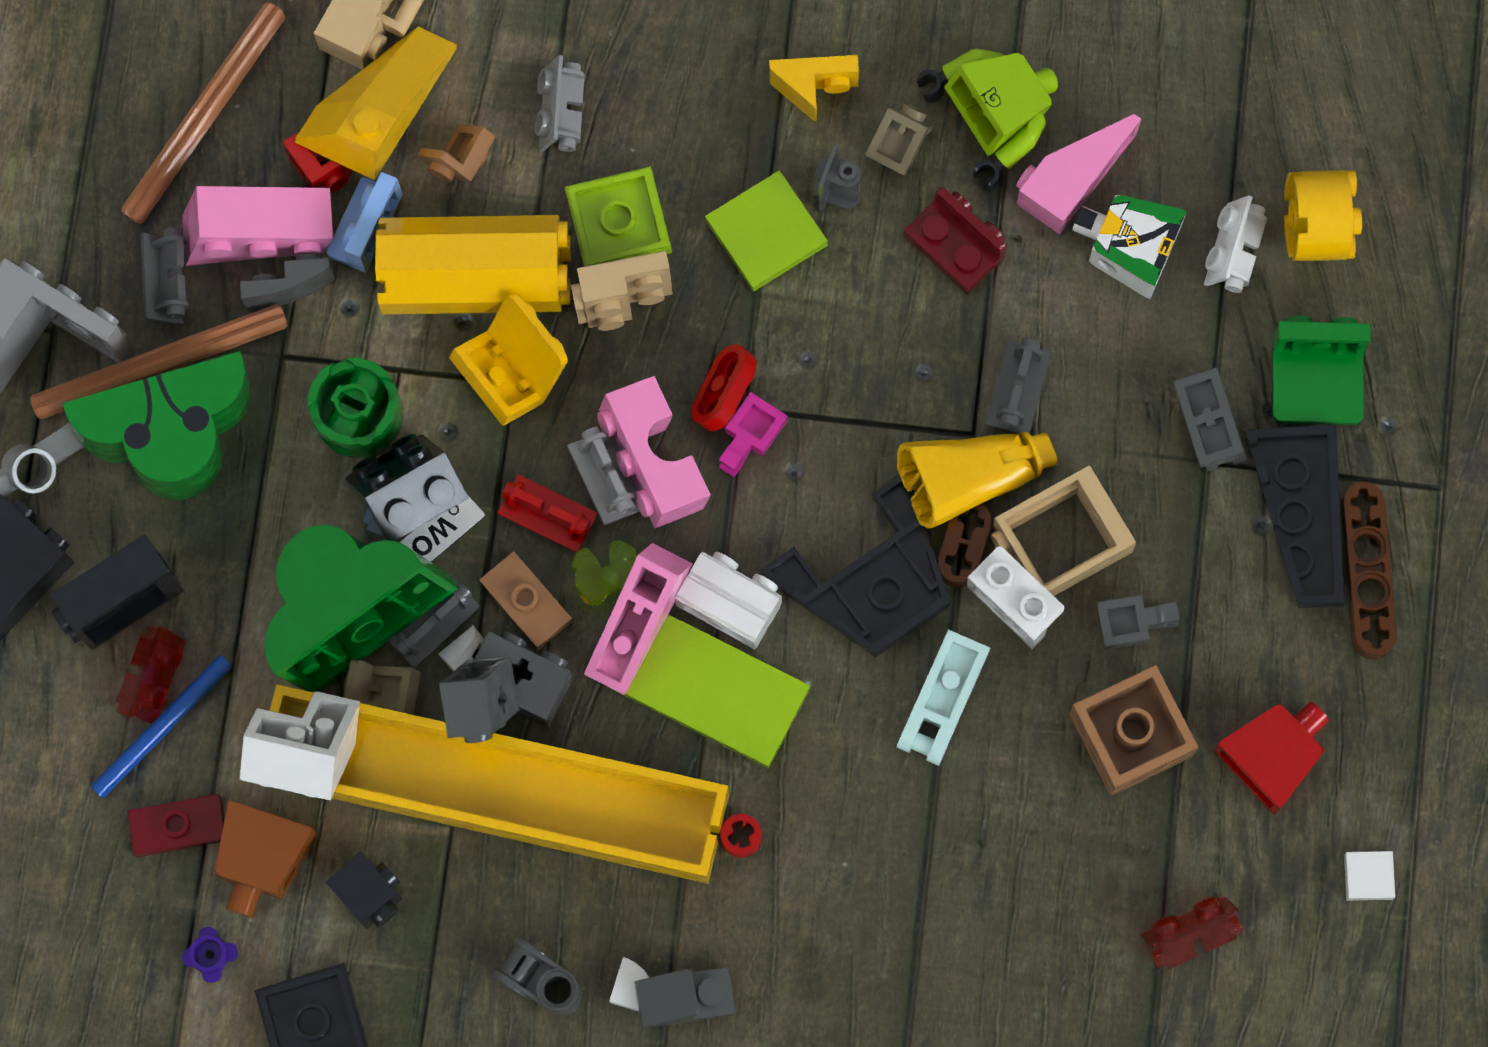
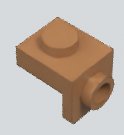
[417,124,496,183]

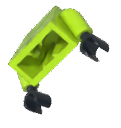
[917,48,1058,191]

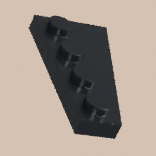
[1245,425,1344,608]

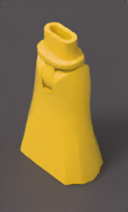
[897,432,1057,528]

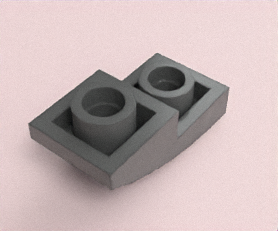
[240,253,335,311]

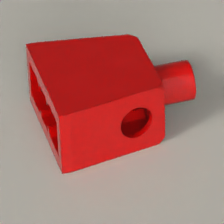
[1213,702,1329,815]

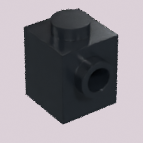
[326,851,402,929]

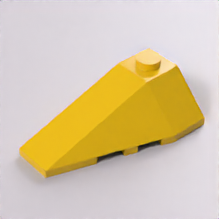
[295,26,457,180]

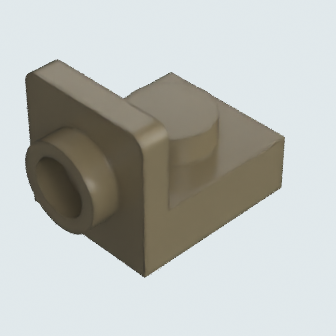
[865,102,934,175]

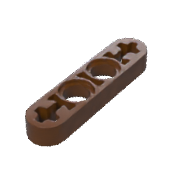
[1341,481,1397,660]

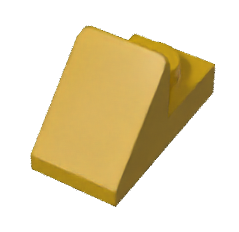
[769,55,859,121]

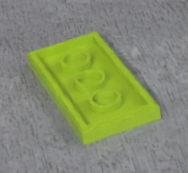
[606,614,810,769]

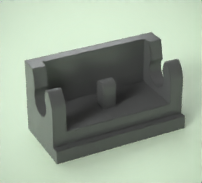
[1173,367,1248,471]

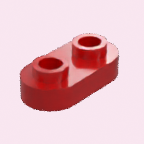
[691,344,757,431]

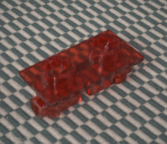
[115,626,186,724]
[1141,896,1243,970]

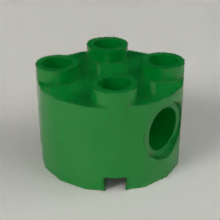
[307,357,403,458]

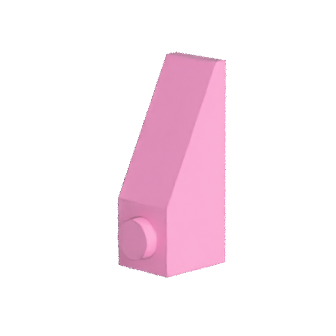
[1016,114,1141,235]
[584,543,693,695]

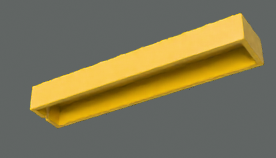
[270,684,729,884]

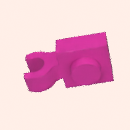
[719,392,788,478]

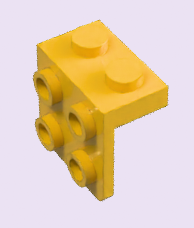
[449,293,568,426]

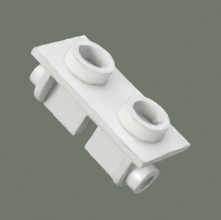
[1204,195,1267,293]

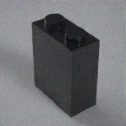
[0,494,74,641]

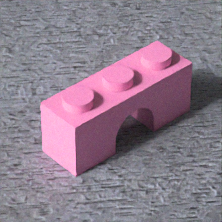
[597,376,711,528]

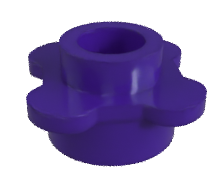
[182,927,238,983]

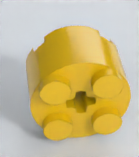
[1284,170,1362,261]

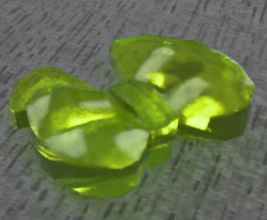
[570,540,637,607]

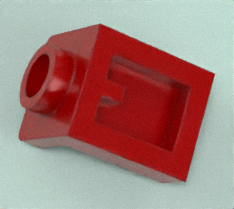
[282,133,353,194]

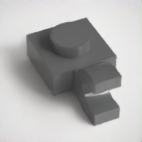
[1097,595,1180,650]

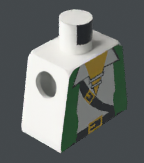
[1072,195,1187,299]

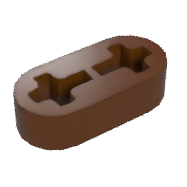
[938,504,992,587]

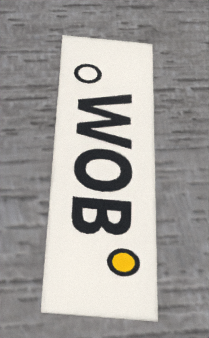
[399,493,485,561]

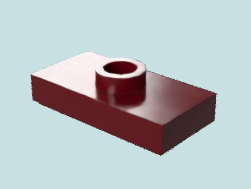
[127,794,224,858]

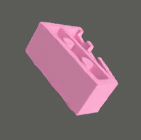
[182,186,333,266]

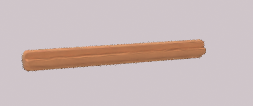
[121,2,285,224]
[30,304,288,419]

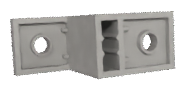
[0,259,133,394]

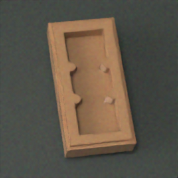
[479,551,573,650]

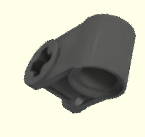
[491,936,582,1016]

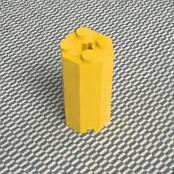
[375,215,571,315]

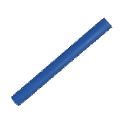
[90,655,233,799]

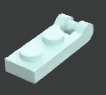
[896,629,990,766]

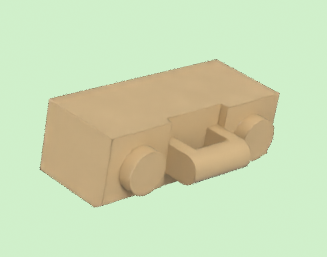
[313,0,424,69]

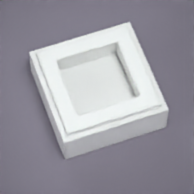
[1344,851,1395,901]

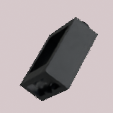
[50,534,184,650]

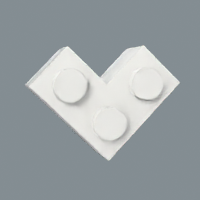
[240,691,360,801]

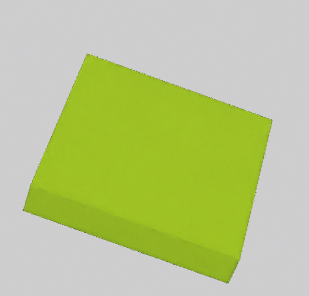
[565,166,672,267]
[705,170,828,292]

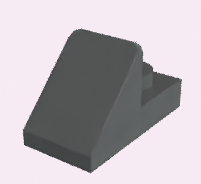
[634,967,736,1028]

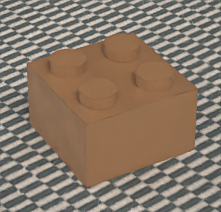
[1069,665,1199,796]

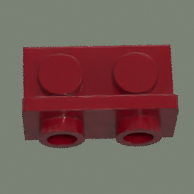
[903,187,1006,295]

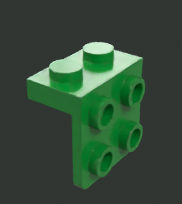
[1272,316,1370,426]

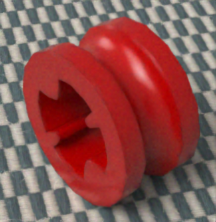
[720,814,762,858]

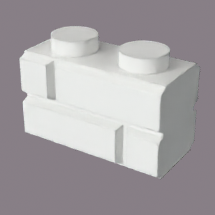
[675,552,782,650]

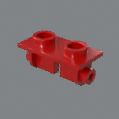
[497,474,598,554]

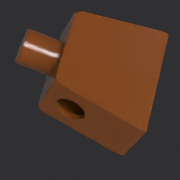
[215,800,318,918]

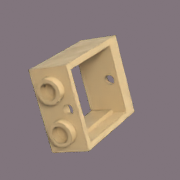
[990,465,1136,596]

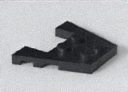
[761,475,950,658]

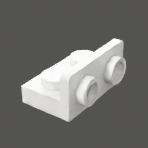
[967,547,1064,650]

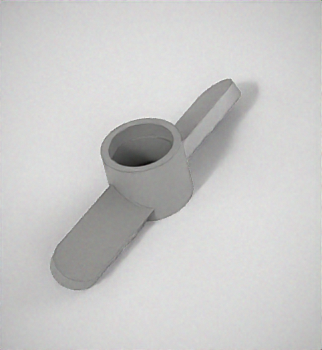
[0,422,83,497]

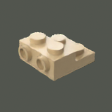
[571,251,673,331]

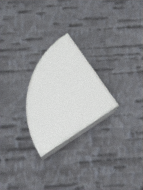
[438,625,484,671]
[609,957,649,1012]

